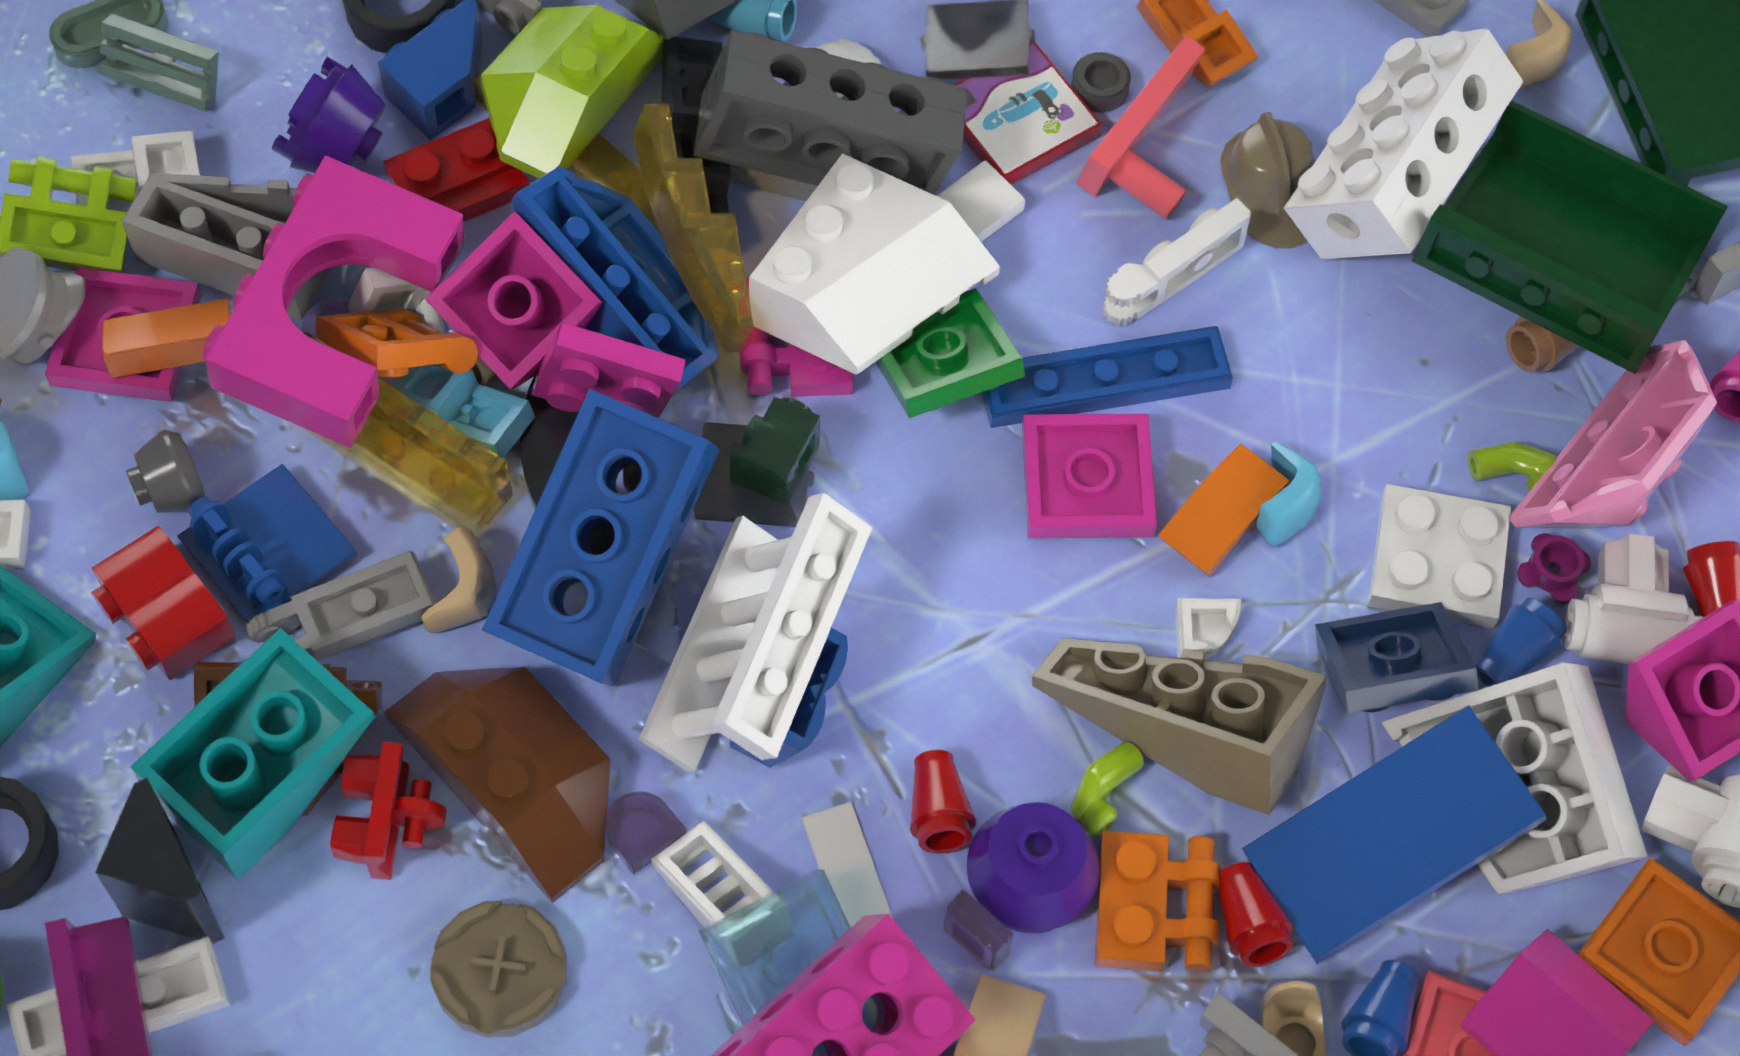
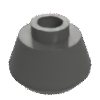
[125,429,205,513]

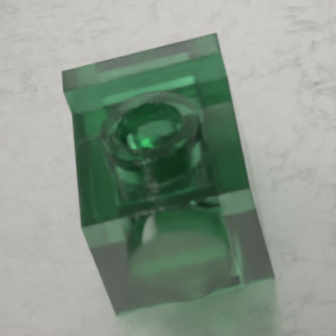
[730,396,820,506]

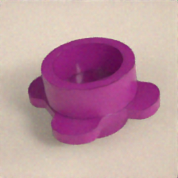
[1517,533,1591,604]

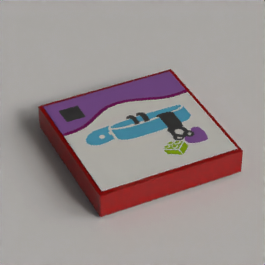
[954,41,1102,184]

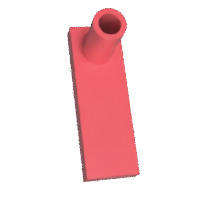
[1076,35,1205,220]

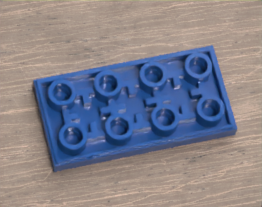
[1242,705,1546,964]

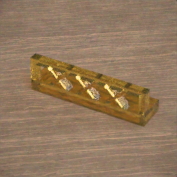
[299,331,513,537]

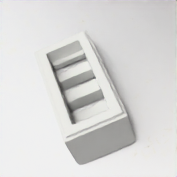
[651,821,791,967]

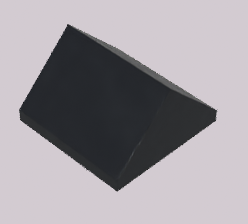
[95,777,225,944]

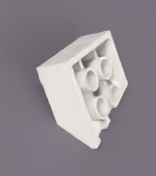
[748,153,1000,375]
[1381,662,1648,895]

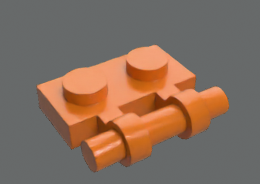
[1094,830,1221,973]

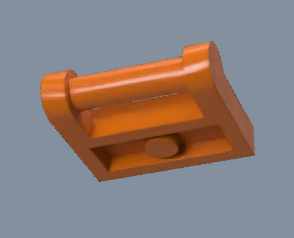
[316,308,478,377]

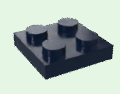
[1315,602,1478,714]

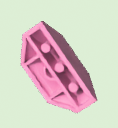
[1508,340,1717,529]

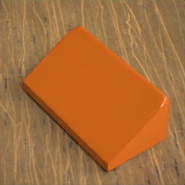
[102,298,232,378]

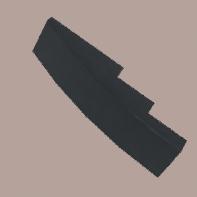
[661,36,732,254]

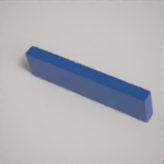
[982,326,1233,428]

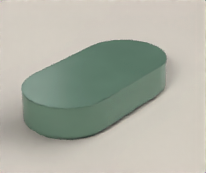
[49,0,168,68]

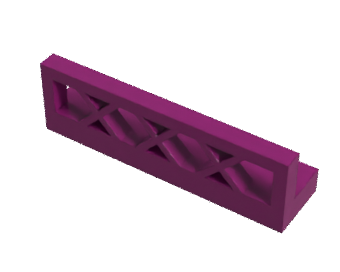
[44,916,153,1056]

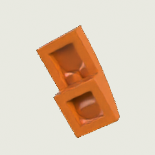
[1136,0,1259,88]
[1158,443,1291,577]

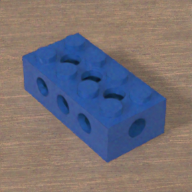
[482,388,719,687]

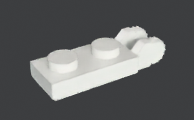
[1102,198,1251,327]

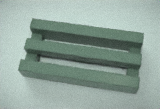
[99,14,219,112]

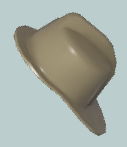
[1220,112,1316,248]

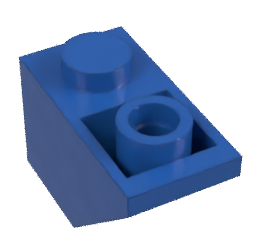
[377,0,483,140]

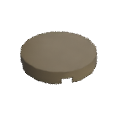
[430,901,567,1037]

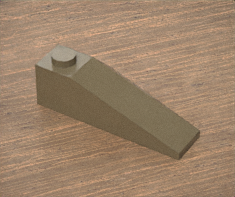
[1032,638,1327,815]

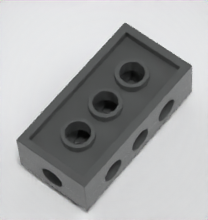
[693,29,967,195]

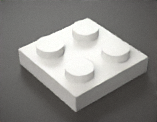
[1367,484,1511,629]

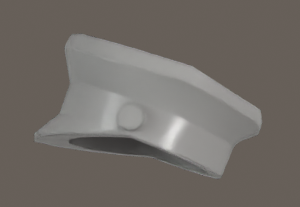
[0,247,85,364]

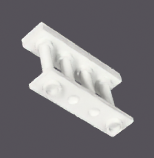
[638,493,873,772]

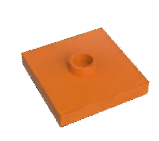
[1578,857,1740,1047]

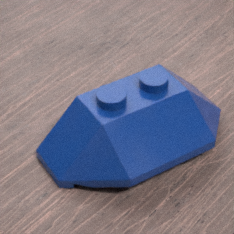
[511,166,719,391]

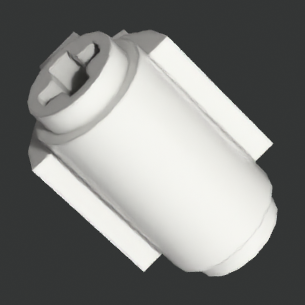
[1563,533,1703,664]
[1641,765,1740,908]

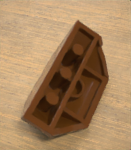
[384,667,611,903]

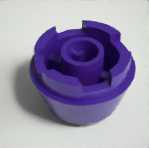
[272,56,386,173]
[966,802,1100,933]

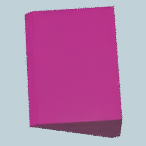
[425,211,603,390]
[1625,600,1740,780]
[1459,928,1654,1056]

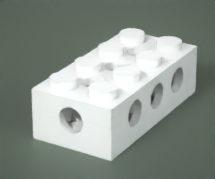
[1284,28,1523,259]

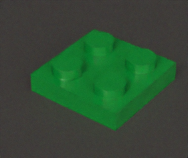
[875,288,1025,418]

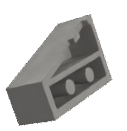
[122,173,332,321]

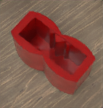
[91,525,236,681]

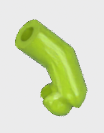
[1468,442,1557,491]
[1071,741,1144,836]

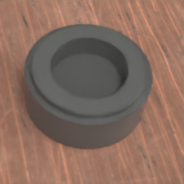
[1071,52,1131,113]

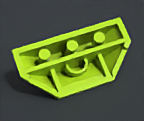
[481,5,664,178]

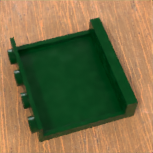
[1575,0,1740,186]
[1412,100,1728,374]

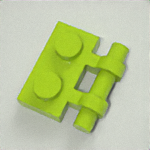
[0,156,137,273]

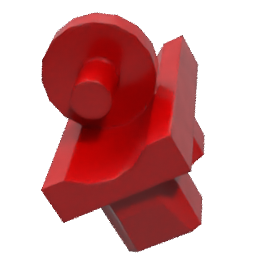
[330,742,447,880]

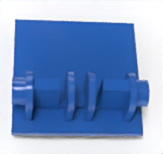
[177,463,357,623]

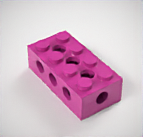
[711,913,976,1056]

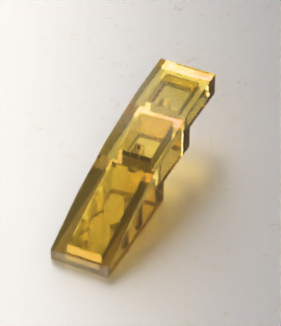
[632,103,754,353]

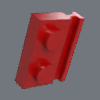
[383,118,529,222]

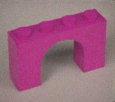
[202,155,464,448]

